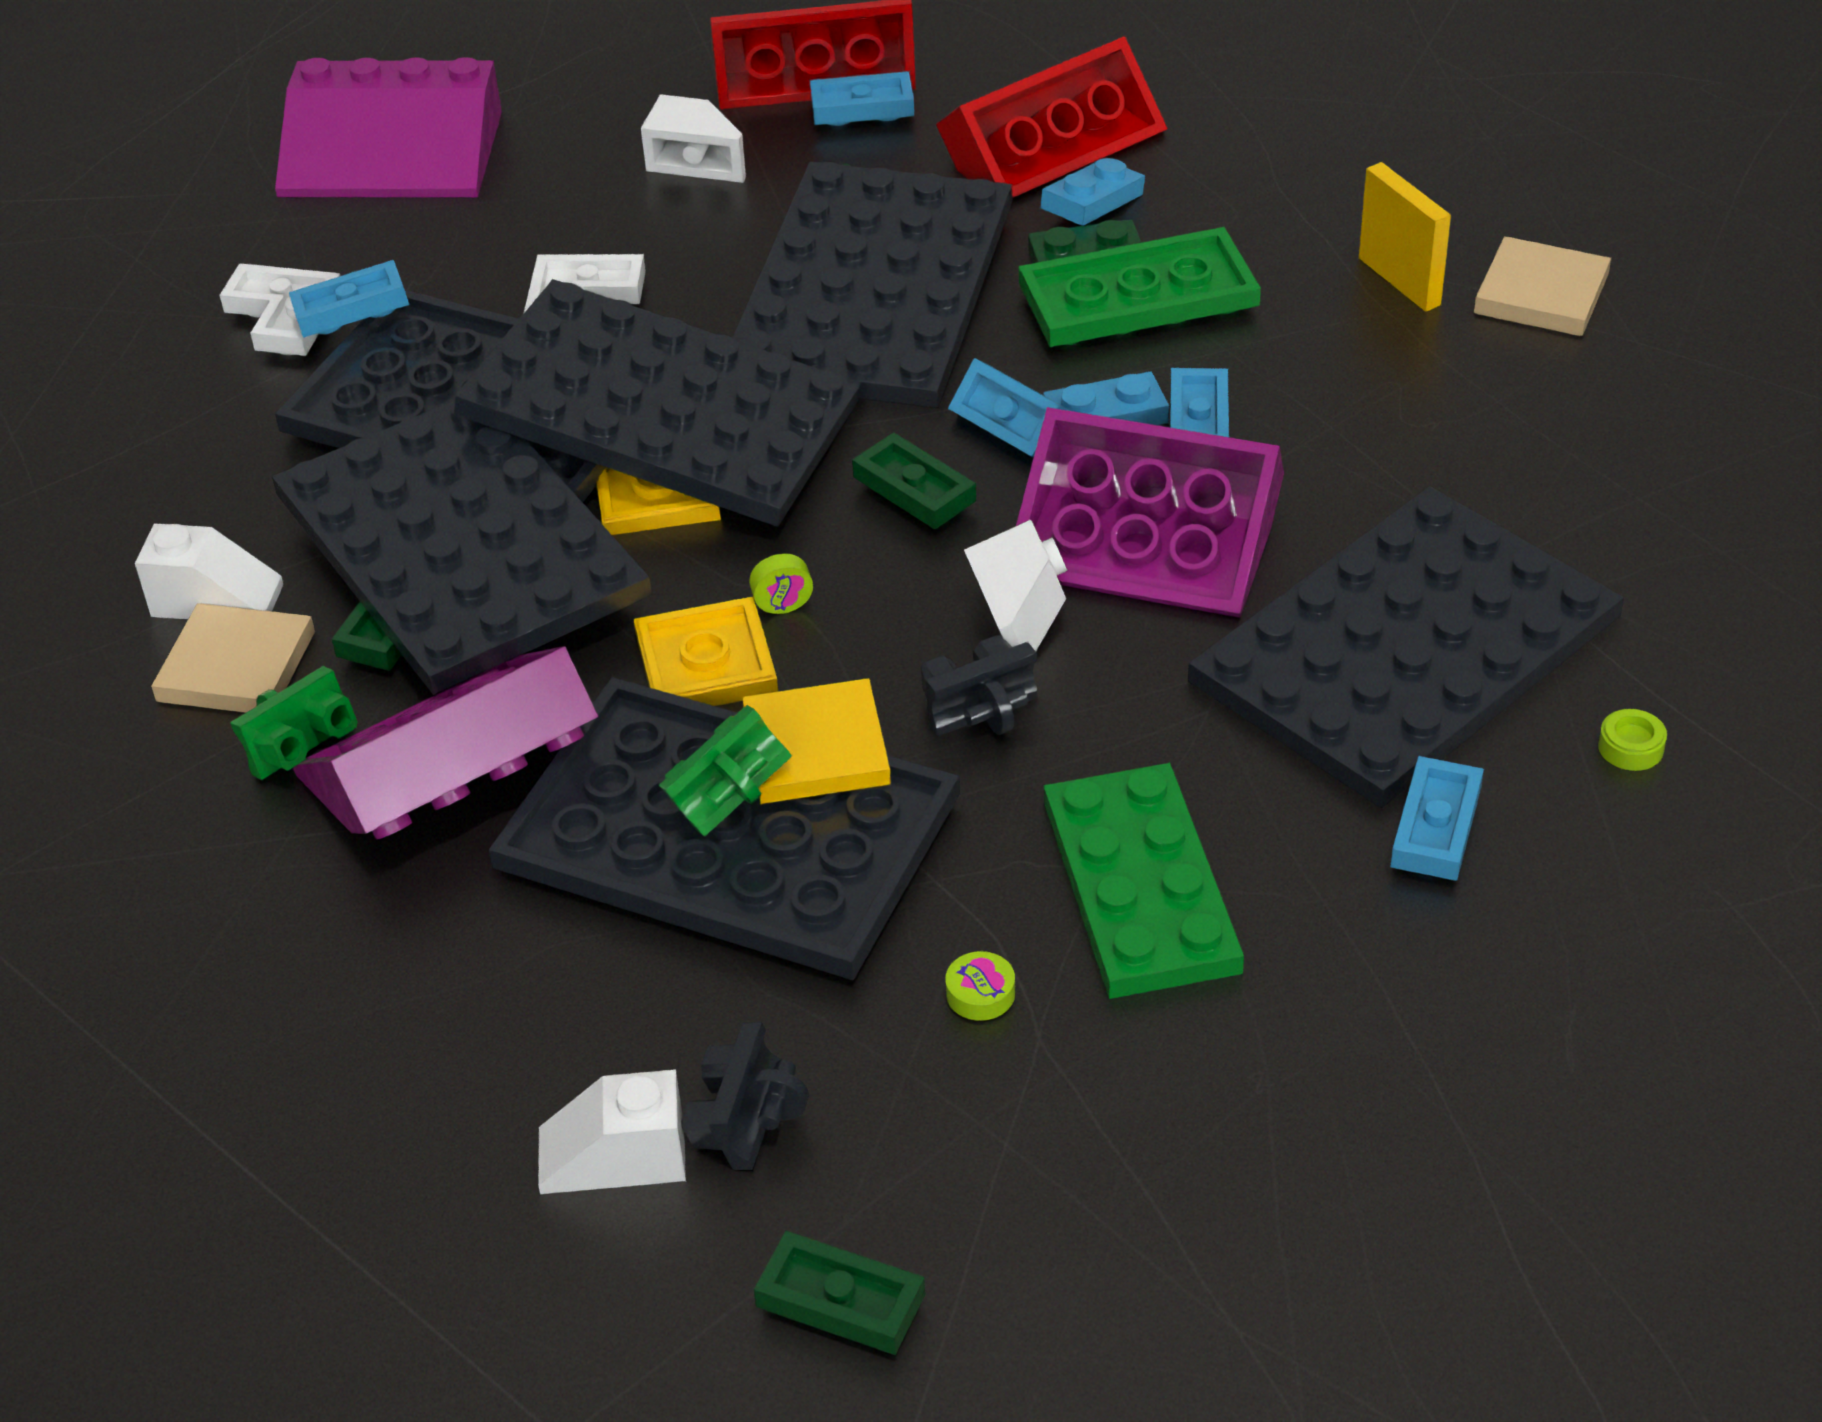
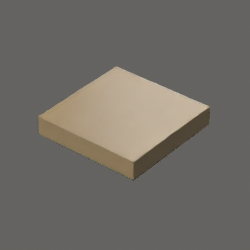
[1474,236,1611,336]
[151,603,315,713]

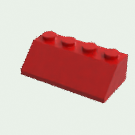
[710,0,916,109]
[936,36,1168,198]

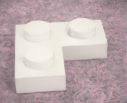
[524,254,646,312]
[220,263,340,356]

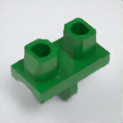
[230,666,358,780]
[659,705,792,837]

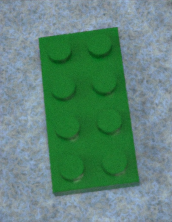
[1018,227,1261,347]
[1044,763,1244,999]

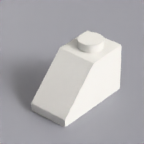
[641,94,746,183]
[964,520,1067,651]
[135,523,284,619]
[539,1070,686,1194]

